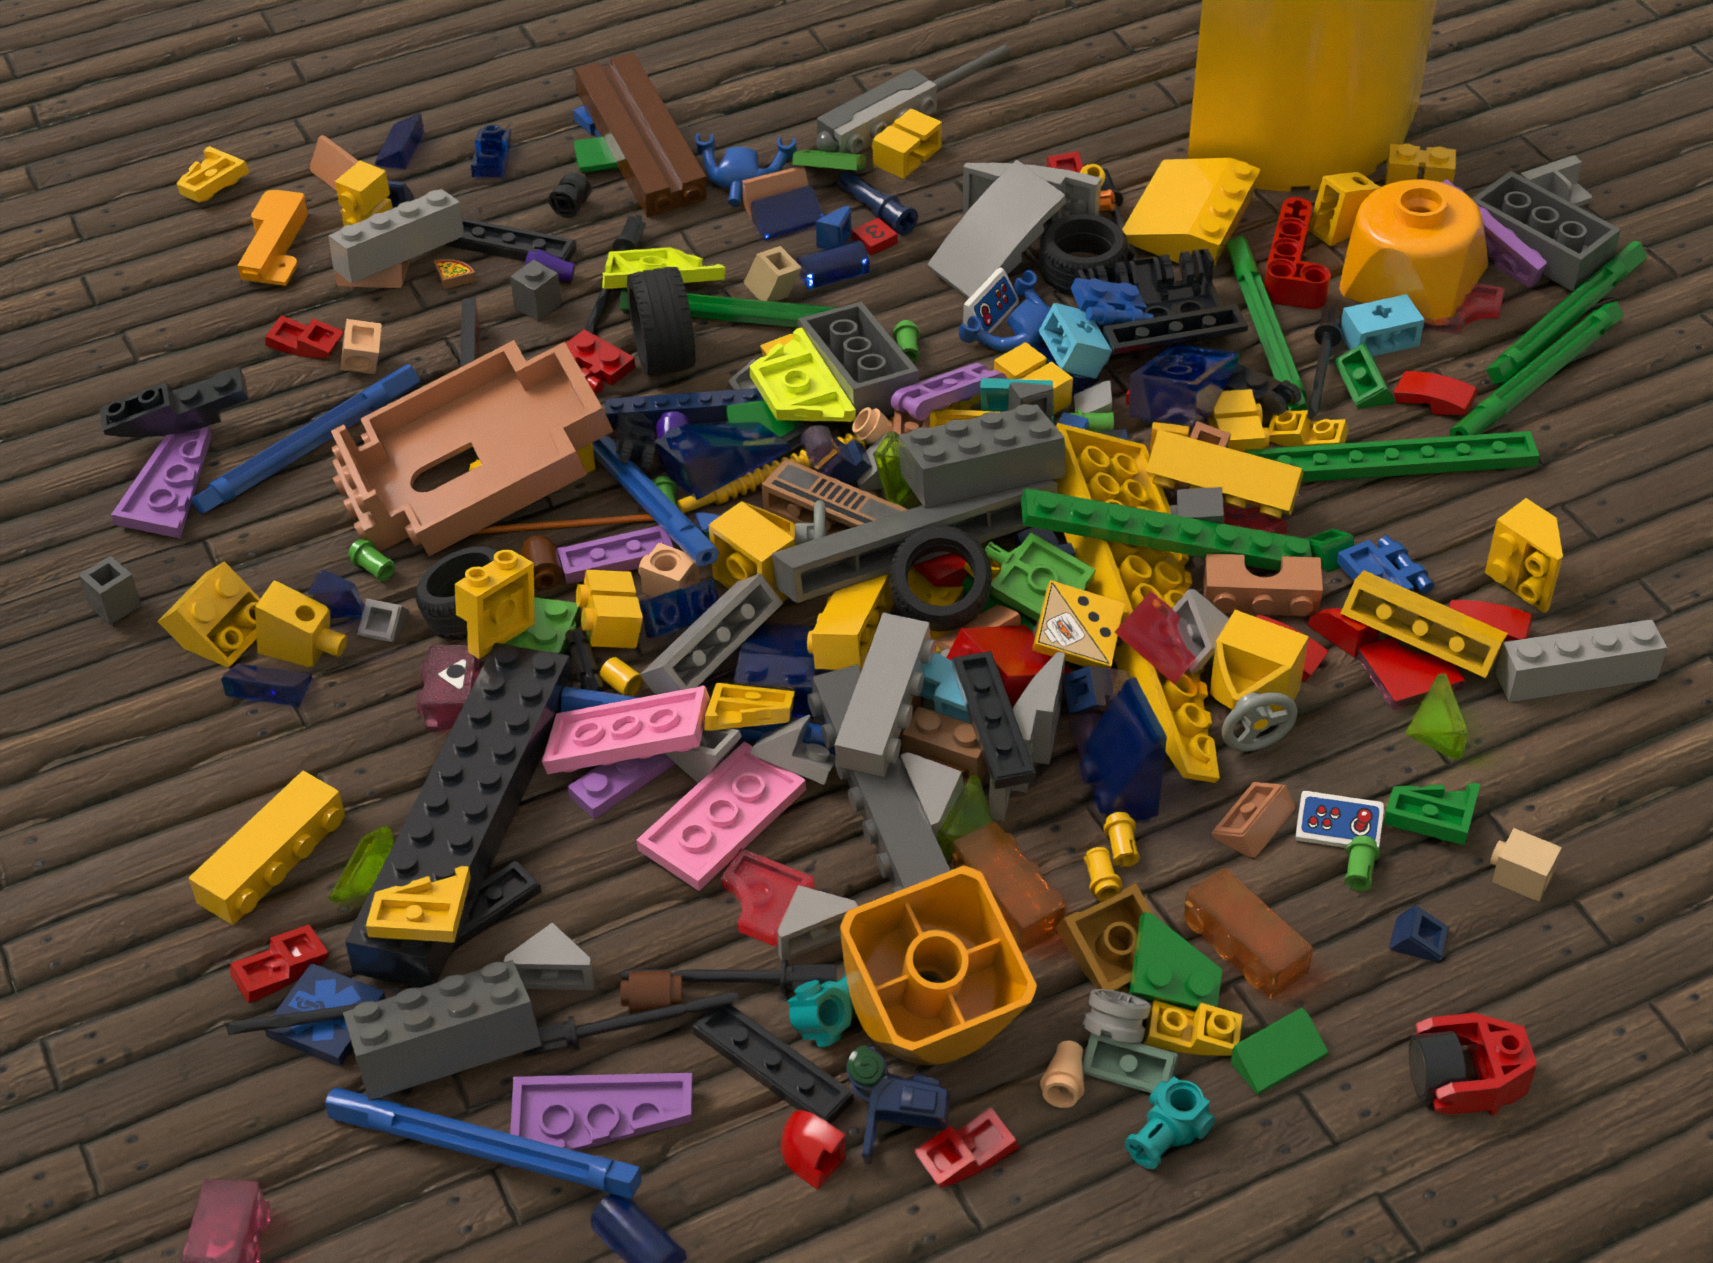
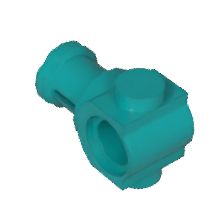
[787,972,853,1047]
[1124,1076,1216,1169]

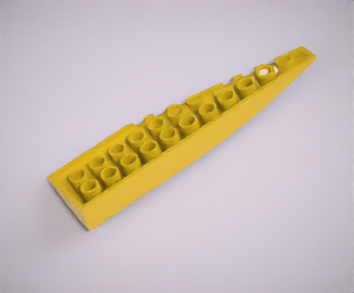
[1052,423,1220,783]

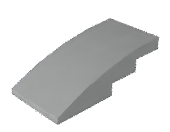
[927,160,1066,299]
[962,163,1101,231]
[988,652,1065,821]

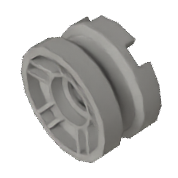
[1083,989,1151,1043]

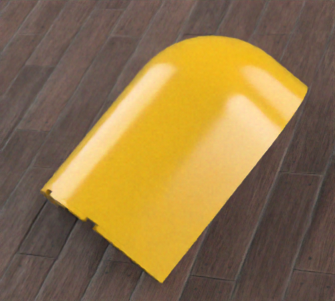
[1187,0,1437,192]

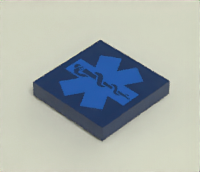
[264,963,386,1067]

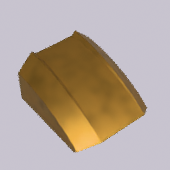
[1055,884,1153,994]

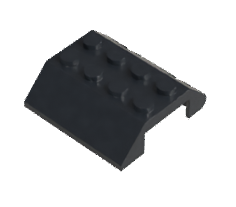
[1075,248,1248,356]

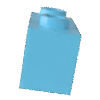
[1340,294,1424,356]
[1039,303,1112,379]

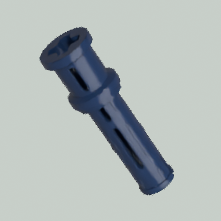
[837,170,918,235]

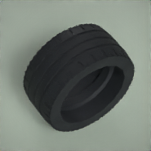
[627,267,696,375]

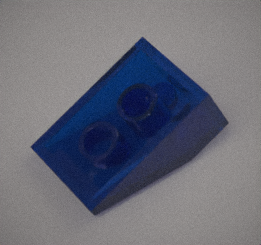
[1130,344,1239,428]
[655,422,791,500]
[734,623,822,719]
[1080,677,1167,822]

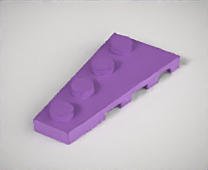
[1442,179,1548,289]
[111,426,212,539]
[510,1073,693,1168]

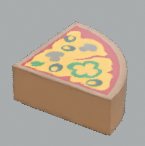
[434,259,476,290]

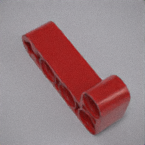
[1264,197,1331,309]

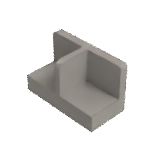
[1520,155,1592,207]

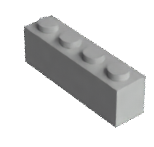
[328,189,464,283]
[640,573,783,695]
[834,613,936,777]
[1495,619,1667,702]

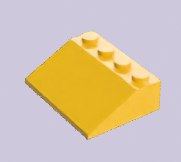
[1122,158,1261,267]

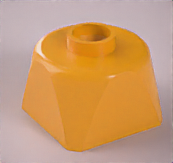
[1339,179,1488,325]
[840,866,1037,1065]

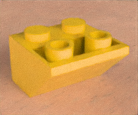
[1485,498,1563,613]
[157,561,260,668]

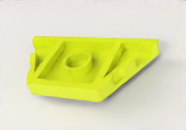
[602,247,725,289]
[749,327,856,422]

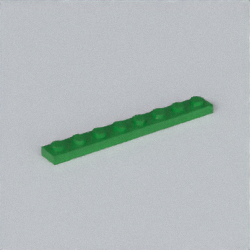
[1245,431,1540,482]
[1021,488,1312,571]

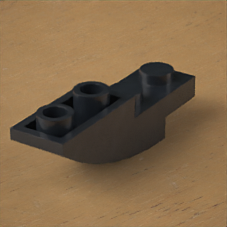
[100,367,249,437]

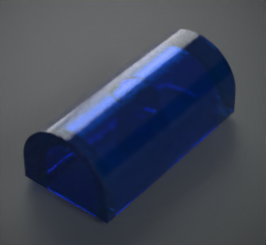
[796,240,870,289]
[590,1193,687,1263]

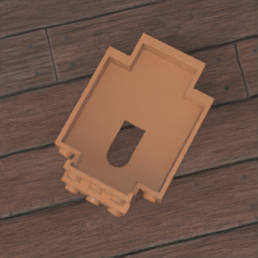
[331,340,614,556]

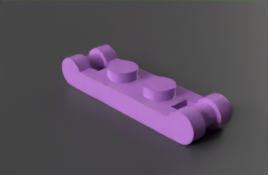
[891,362,1007,421]

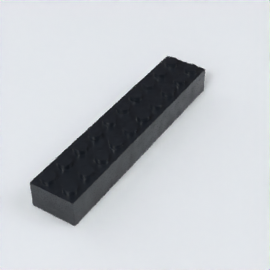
[345,643,573,988]

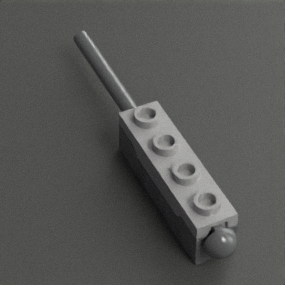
[816,45,1010,154]

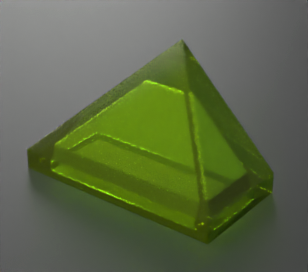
[873,431,913,506]
[1405,673,1468,760]
[938,775,999,861]
[328,825,394,903]

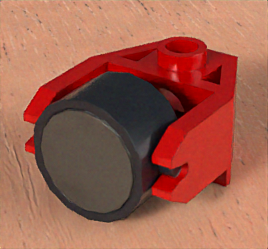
[1409,1013,1537,1116]

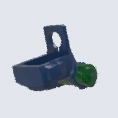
[846,1045,951,1164]

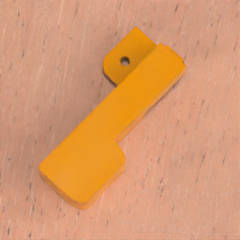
[237,190,308,286]

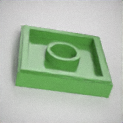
[793,150,866,170]

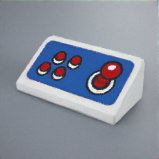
[963,267,1019,333]
[1295,791,1384,848]

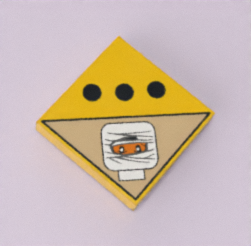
[1032,580,1124,670]

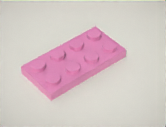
[542,686,710,774]
[636,741,806,891]

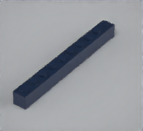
[605,388,764,430]

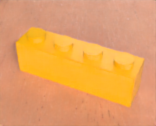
[1146,429,1304,519]
[1340,570,1508,678]
[807,573,895,670]
[188,770,346,925]

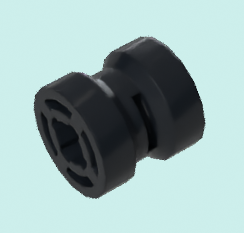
[548,172,592,218]

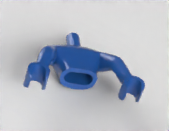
[695,133,797,207]
[959,270,1051,352]

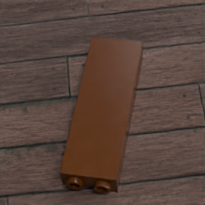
[575,52,706,217]

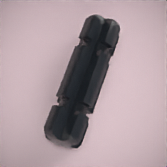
[565,627,603,692]

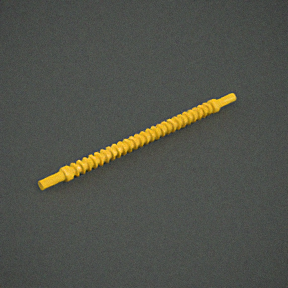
[677,394,981,514]

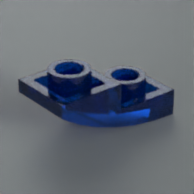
[471,125,511,177]
[639,579,719,638]

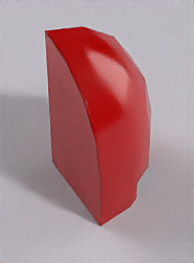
[1307,608,1379,657]
[780,1110,846,1190]

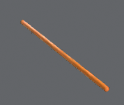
[472,514,655,535]

